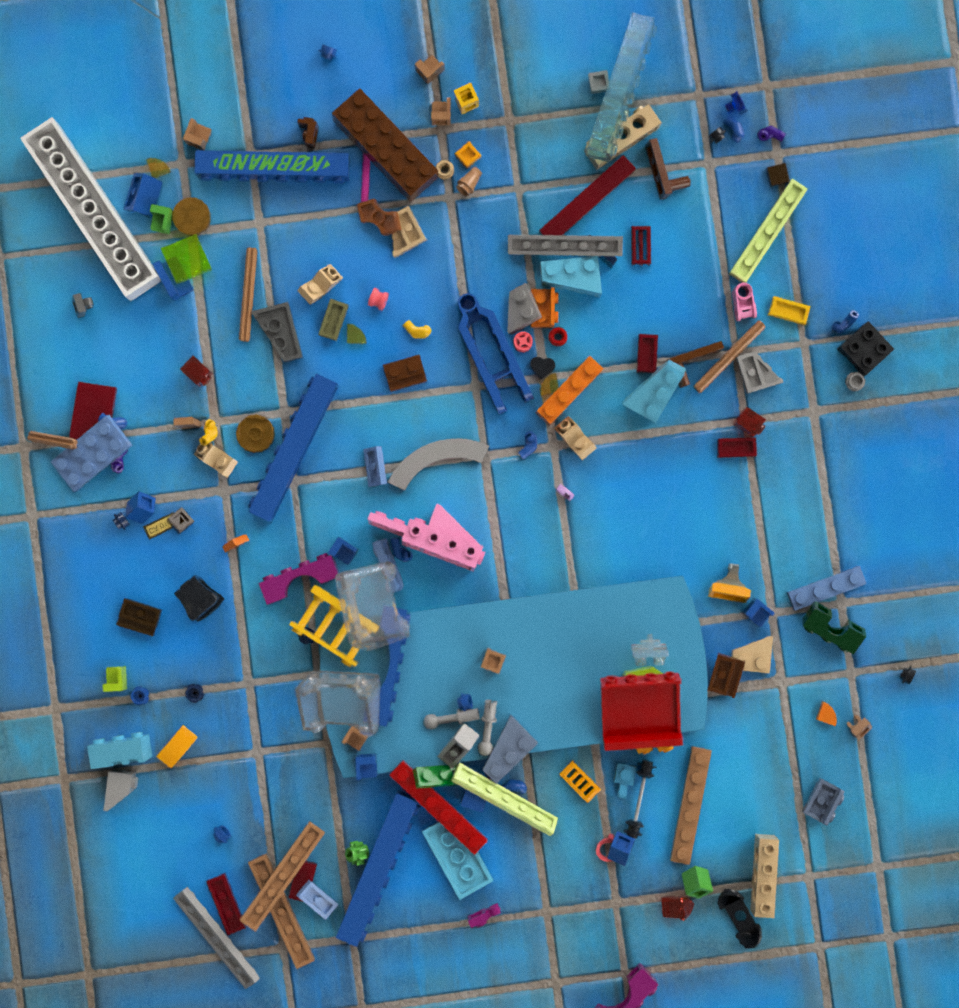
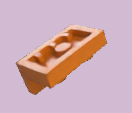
[531,287,558,328]

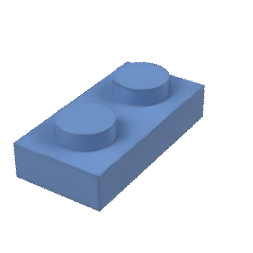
[363,446,387,487]
[296,880,338,920]

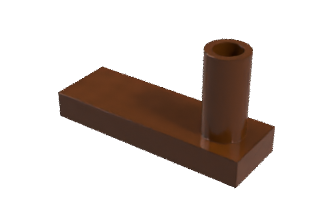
[645,138,691,200]
[665,341,724,388]

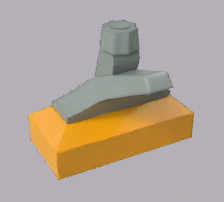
[708,563,751,603]

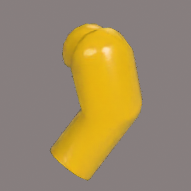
[403,320,431,339]

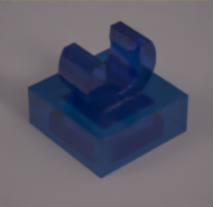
[725,91,748,115]

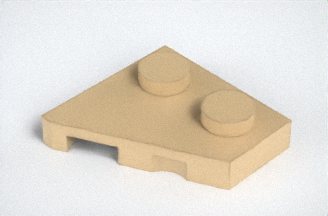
[392,206,427,258]
[731,636,773,673]

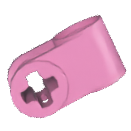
[732,283,757,321]

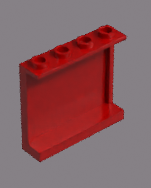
[600,671,683,751]

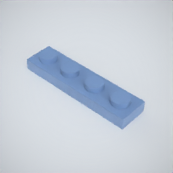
[787,566,867,610]

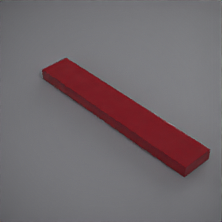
[539,155,636,235]

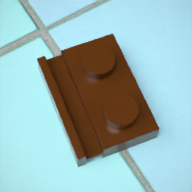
[383,354,427,392]
[708,653,746,698]

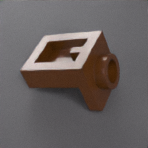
[297,117,319,149]

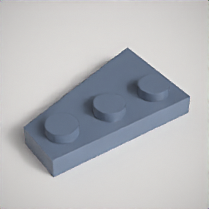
[483,715,538,784]

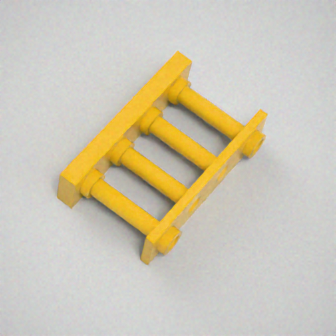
[289,585,381,667]

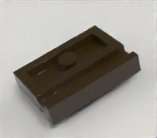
[116,598,163,637]

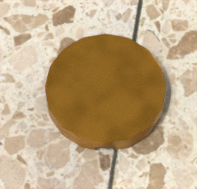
[172,197,211,236]
[236,414,275,453]

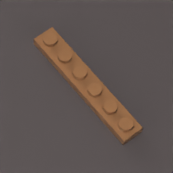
[670,746,712,865]
[240,821,325,932]
[248,853,315,969]

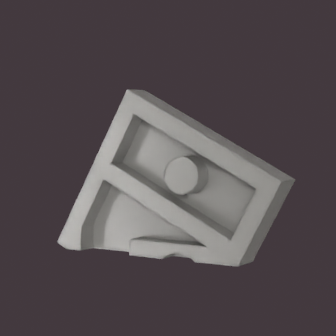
[508,283,542,335]
[736,351,783,394]

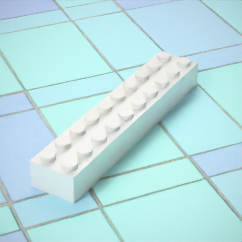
[20,117,161,301]

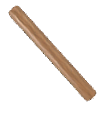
[239,247,257,342]
[694,321,766,393]

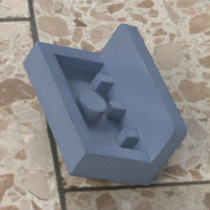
[802,777,845,826]

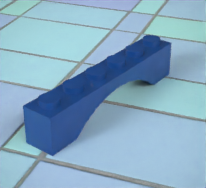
[363,606,411,727]

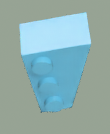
[539,256,602,298]
[622,360,686,423]
[87,732,153,769]

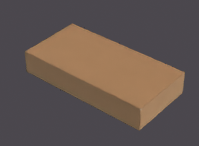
[173,417,201,429]

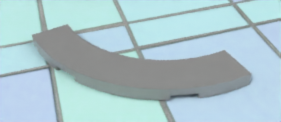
[388,439,489,490]

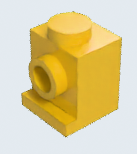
[453,83,479,114]

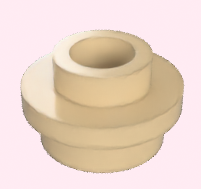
[436,160,454,180]

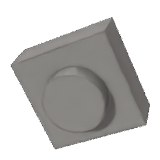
[588,70,611,94]

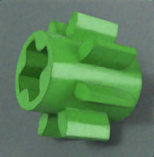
[345,841,369,866]

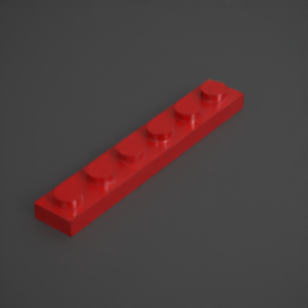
[389,760,488,855]

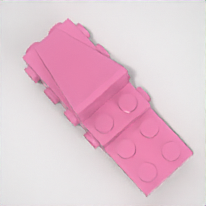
[368,504,485,572]

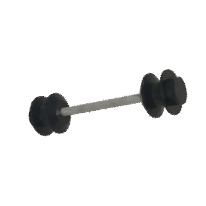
[623,760,656,839]

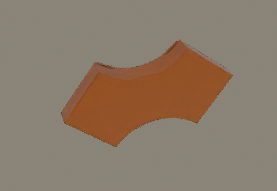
[357,198,402,236]

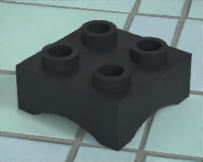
[837,321,894,376]

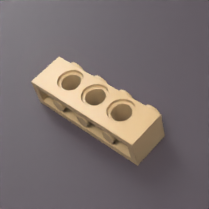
[584,104,661,170]
[750,834,779,918]

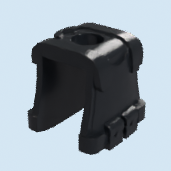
[174,575,225,622]

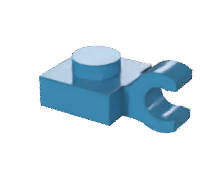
[613,763,636,799]

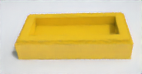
[768,296,811,325]

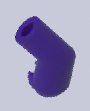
[757,126,786,142]
[111,450,129,473]

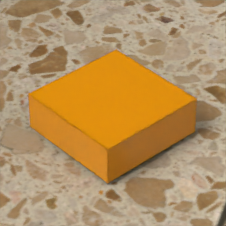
[455,141,481,169]

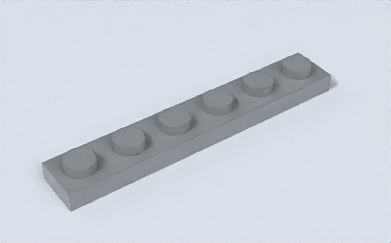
[508,235,623,256]
[173,887,260,989]

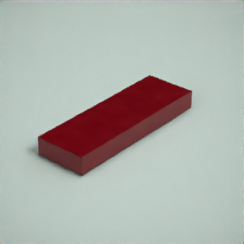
[206,873,247,936]

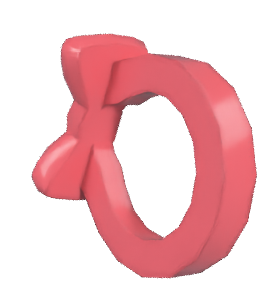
[596,833,614,862]

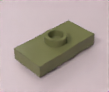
[318,299,349,341]

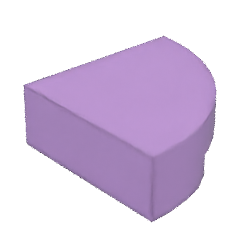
[556,484,575,501]

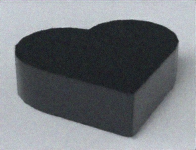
[530,357,555,380]

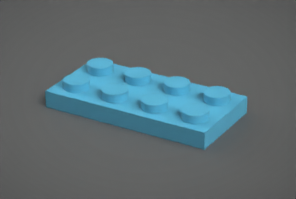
[422,821,493,900]

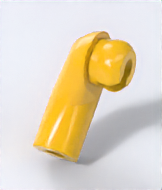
[199,420,218,446]

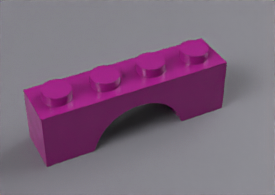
[259,553,341,605]
[594,963,658,1008]

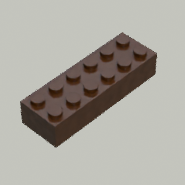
[332,88,439,203]

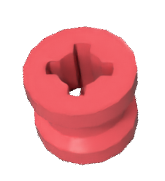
[368,288,389,311]
[513,332,533,353]

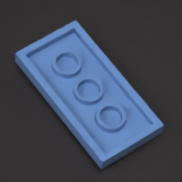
[51,415,133,492]

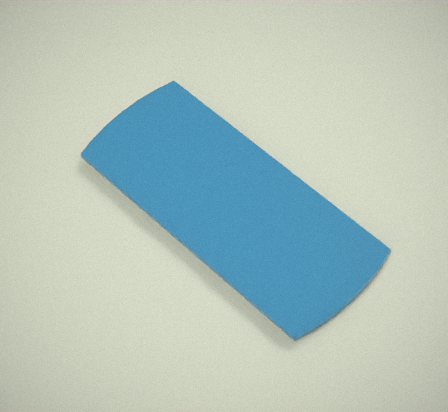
[320,576,708,778]

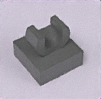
[72,293,94,318]

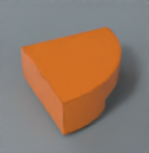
[223,534,249,553]
[816,701,837,726]

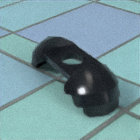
[717,889,762,949]

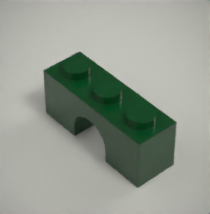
[802,601,866,655]

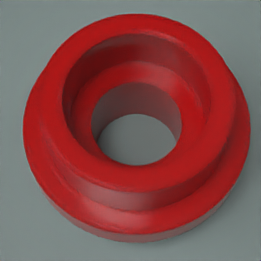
[548,327,568,347]

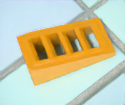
[559,760,601,803]

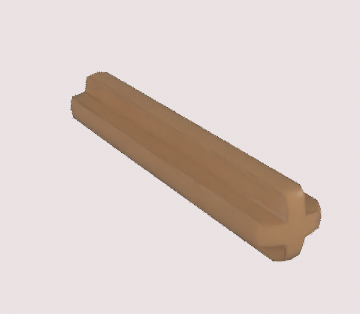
[27,431,78,450]

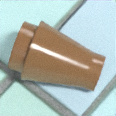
[456,167,482,196]

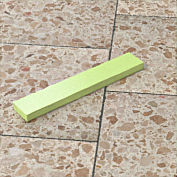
[729,179,808,283]
[451,763,558,836]

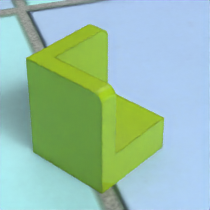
[103,666,127,692]

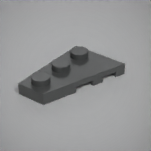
[251,302,303,363]

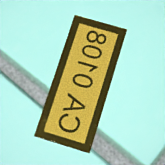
[143,512,174,539]

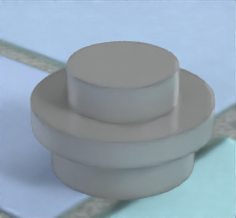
[845,372,865,391]

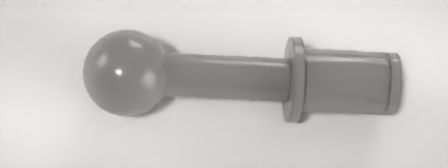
[478,700,497,756]
[423,708,480,730]

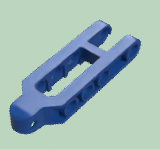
[458,293,534,415]

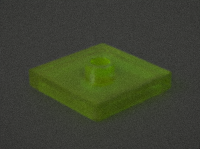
[161,234,212,284]

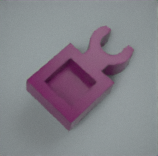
[468,903,501,928]

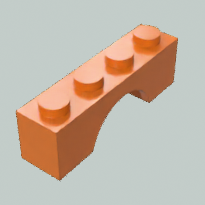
[536,356,604,426]

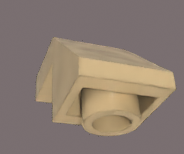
[297,264,343,305]
[554,416,597,460]
[194,443,238,478]

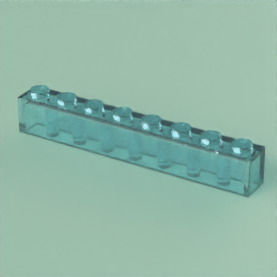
[587,13,657,162]

